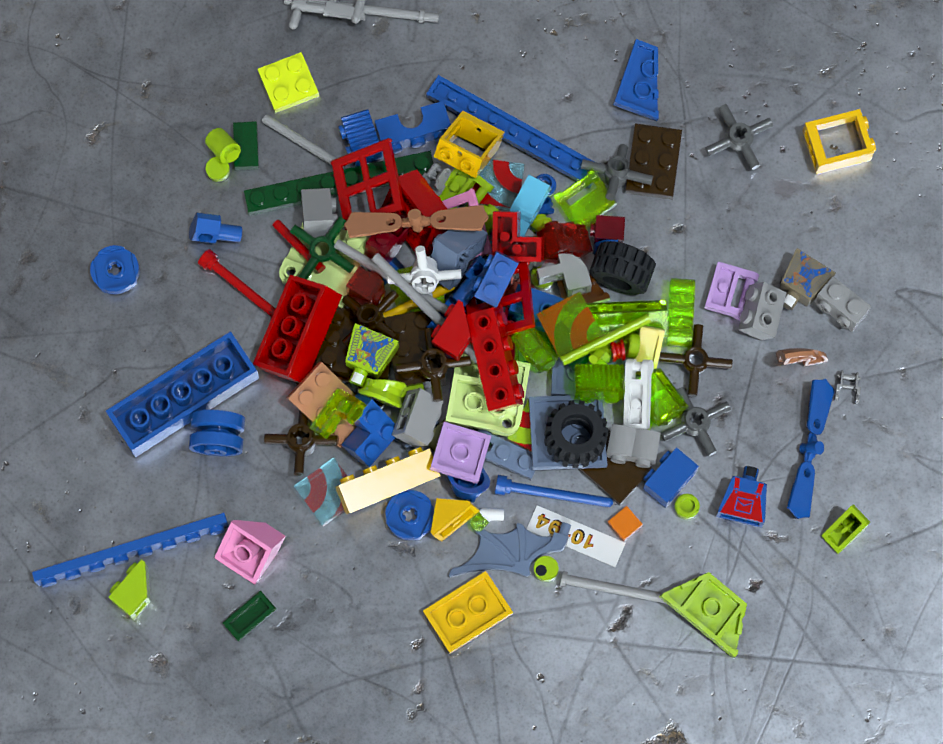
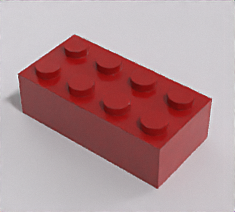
[253,275,342,383]

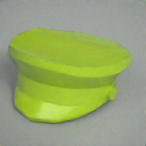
[357,378,407,408]

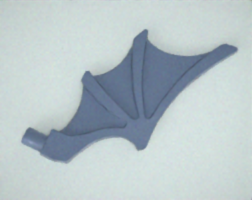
[448,522,571,578]

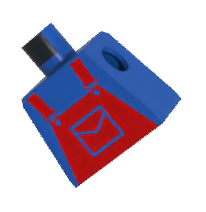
[716,466,767,528]

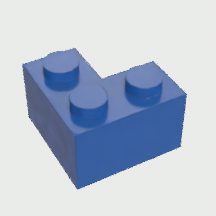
[341,393,396,467]

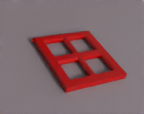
[331,138,405,230]
[463,262,535,346]

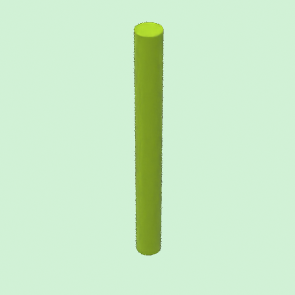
[560,314,651,366]

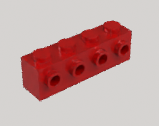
[466,307,524,412]

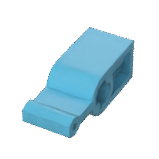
[510,175,551,236]

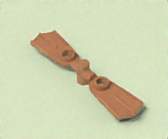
[344,205,488,238]

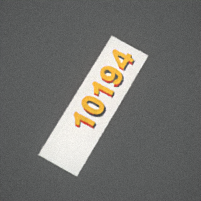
[527,505,626,567]

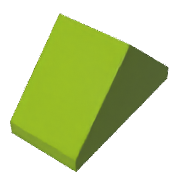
[821,504,870,554]

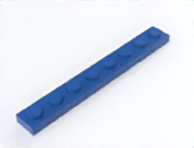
[426,75,600,188]
[32,513,229,587]

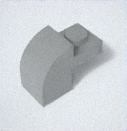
[537,253,592,297]

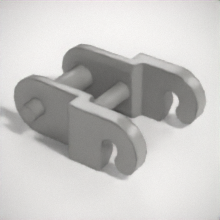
[423,162,451,196]
[834,370,861,403]

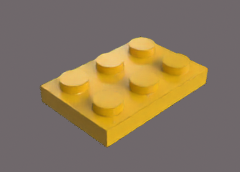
[423,571,513,654]

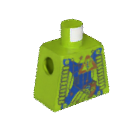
[345,323,399,387]

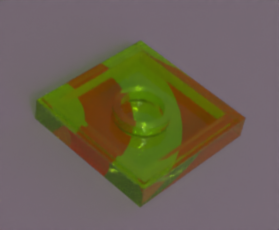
[537,291,603,358]

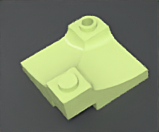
[279,223,369,308]
[445,353,531,436]

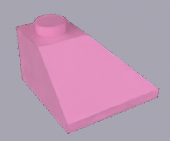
[214,520,286,585]

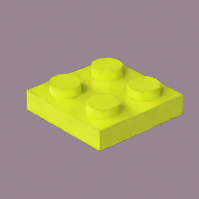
[258,52,319,113]

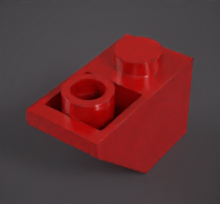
[431,300,471,361]

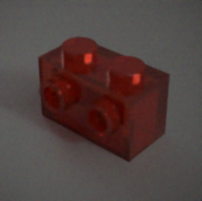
[536,221,593,260]
[346,266,386,306]

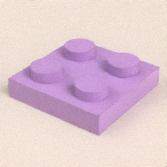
[430,422,491,484]

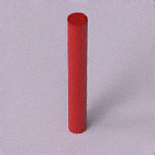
[272,220,326,273]

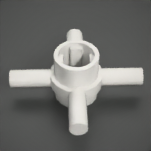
[387,246,462,297]

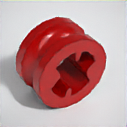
[610,339,626,362]

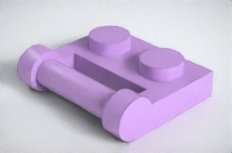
[704,262,759,320]

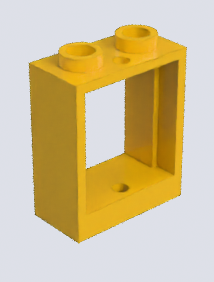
[802,109,876,174]
[434,111,505,178]

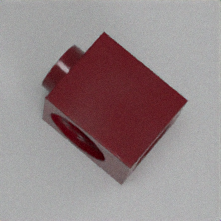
[590,215,625,244]

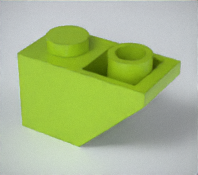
[108,559,150,620]

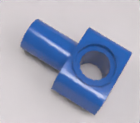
[189,212,242,243]
[452,255,487,307]

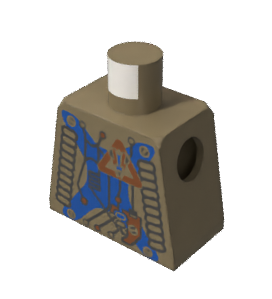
[779,248,836,311]

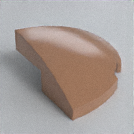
[776,348,828,367]

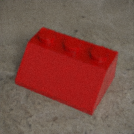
[381,169,449,256]

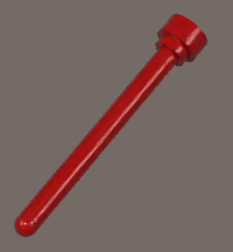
[198,249,276,317]

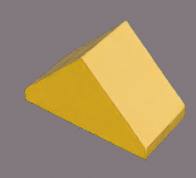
[431,498,480,542]

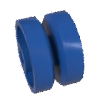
[189,410,245,456]

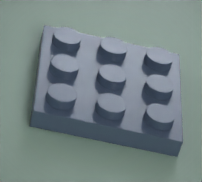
[529,394,607,470]

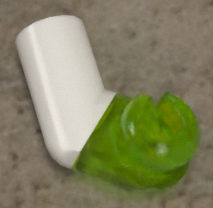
[470,508,504,532]

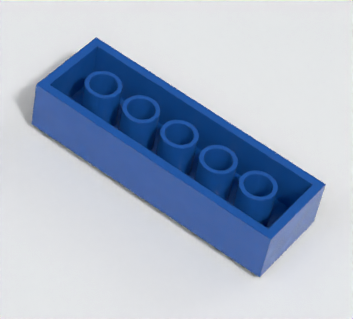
[106,331,259,458]

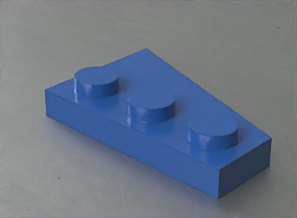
[613,39,659,122]

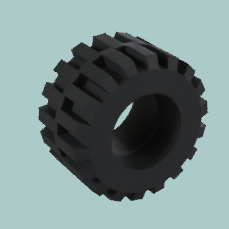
[589,241,656,295]
[544,400,608,468]

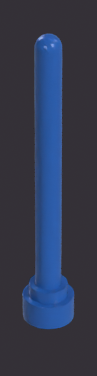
[495,475,613,507]

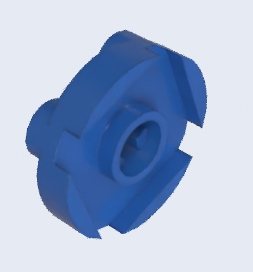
[90,245,140,294]
[385,490,434,541]

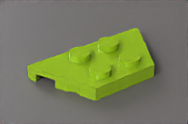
[659,572,747,658]

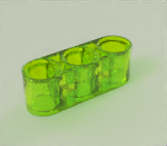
[667,278,695,348]

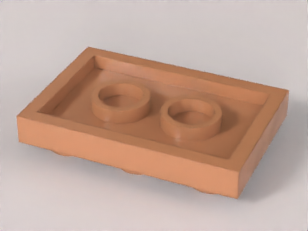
[286,361,357,448]

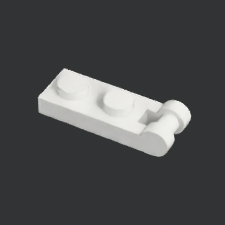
[623,359,654,429]

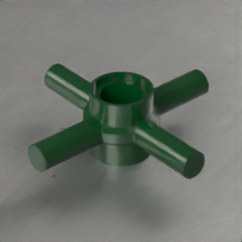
[290,216,355,279]

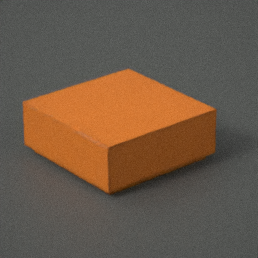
[608,506,643,541]

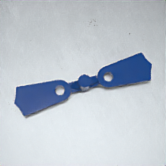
[787,379,835,519]

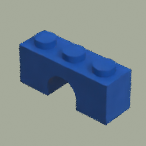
[375,101,451,154]

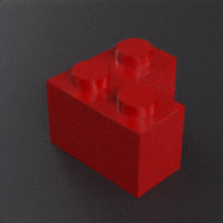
[492,211,544,262]

